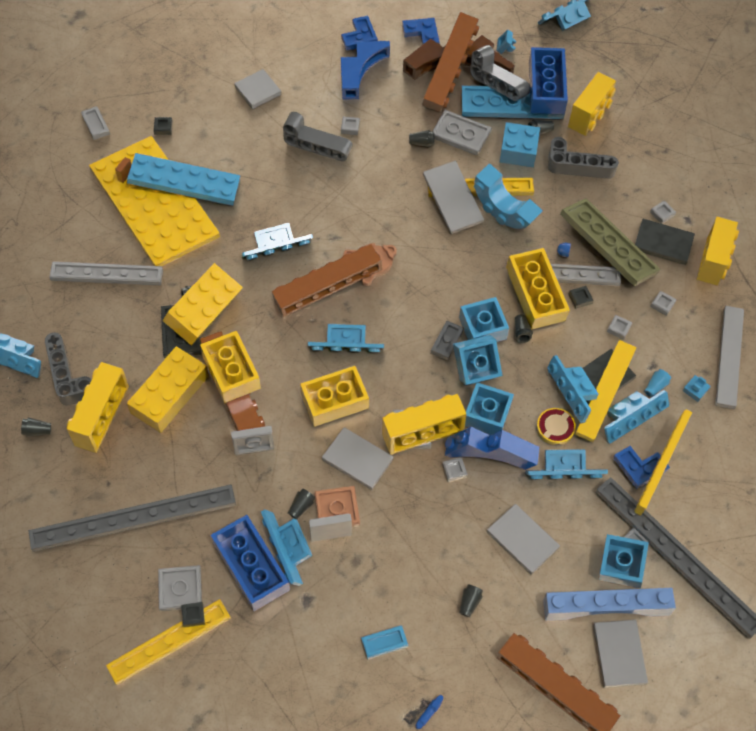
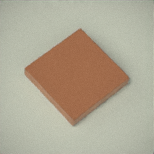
[314,486,360,527]

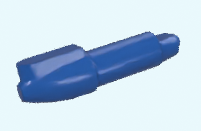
[416,695,443,729]

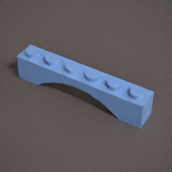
[543,588,676,621]

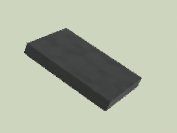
[635,219,695,265]
[161,305,202,358]
[582,349,636,405]

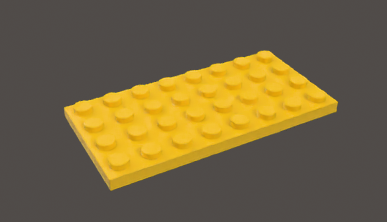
[89,135,220,266]

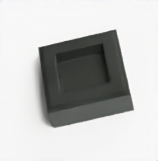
[154,117,173,135]
[568,286,594,309]
[181,602,205,627]

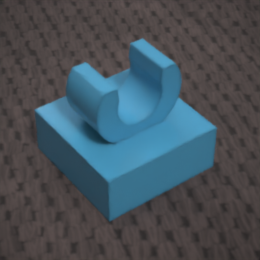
[497,30,516,54]
[683,375,711,402]

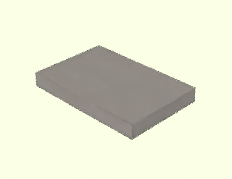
[433,110,492,156]
[322,427,394,490]
[487,504,560,575]
[593,620,648,688]

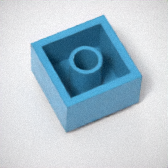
[499,122,540,168]
[459,297,509,342]
[453,335,503,385]
[465,382,514,435]
[599,534,649,589]

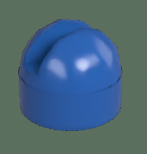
[557,242,571,258]

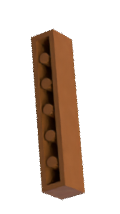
[422,12,480,113]
[272,244,382,317]
[200,331,265,431]
[497,633,621,731]

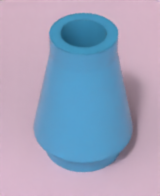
[644,369,671,398]

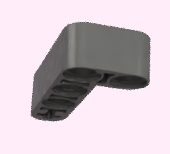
[471,45,531,101]
[283,112,353,161]
[548,137,619,179]
[45,332,91,406]

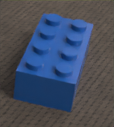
[529,47,568,114]
[211,515,290,612]

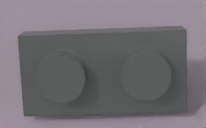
[431,321,464,361]

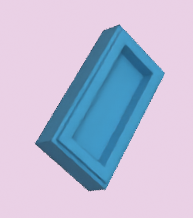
[361,625,408,660]

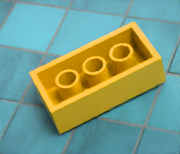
[506,248,570,329]
[163,263,243,346]
[127,346,209,433]
[67,362,129,453]
[382,394,466,455]

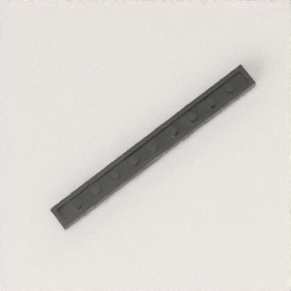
[596,477,756,639]
[28,484,236,552]

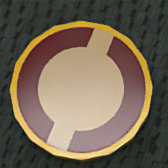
[537,408,576,445]

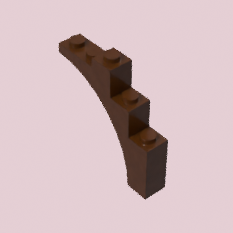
[403,35,515,80]

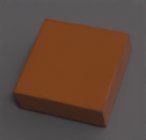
[115,157,132,182]

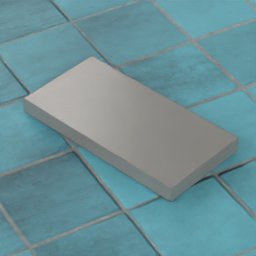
[423,160,484,234]

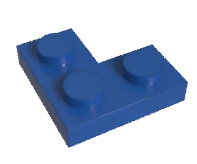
[341,15,378,51]
[402,18,440,45]
[613,446,670,489]

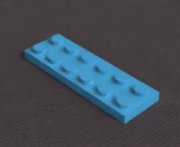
[461,86,565,119]
[127,153,240,206]

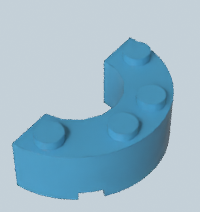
[474,163,543,229]

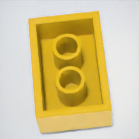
[568,72,616,136]
[696,216,739,286]
[200,330,261,403]
[300,366,369,427]

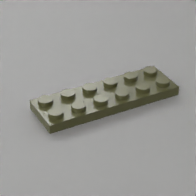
[560,198,660,287]

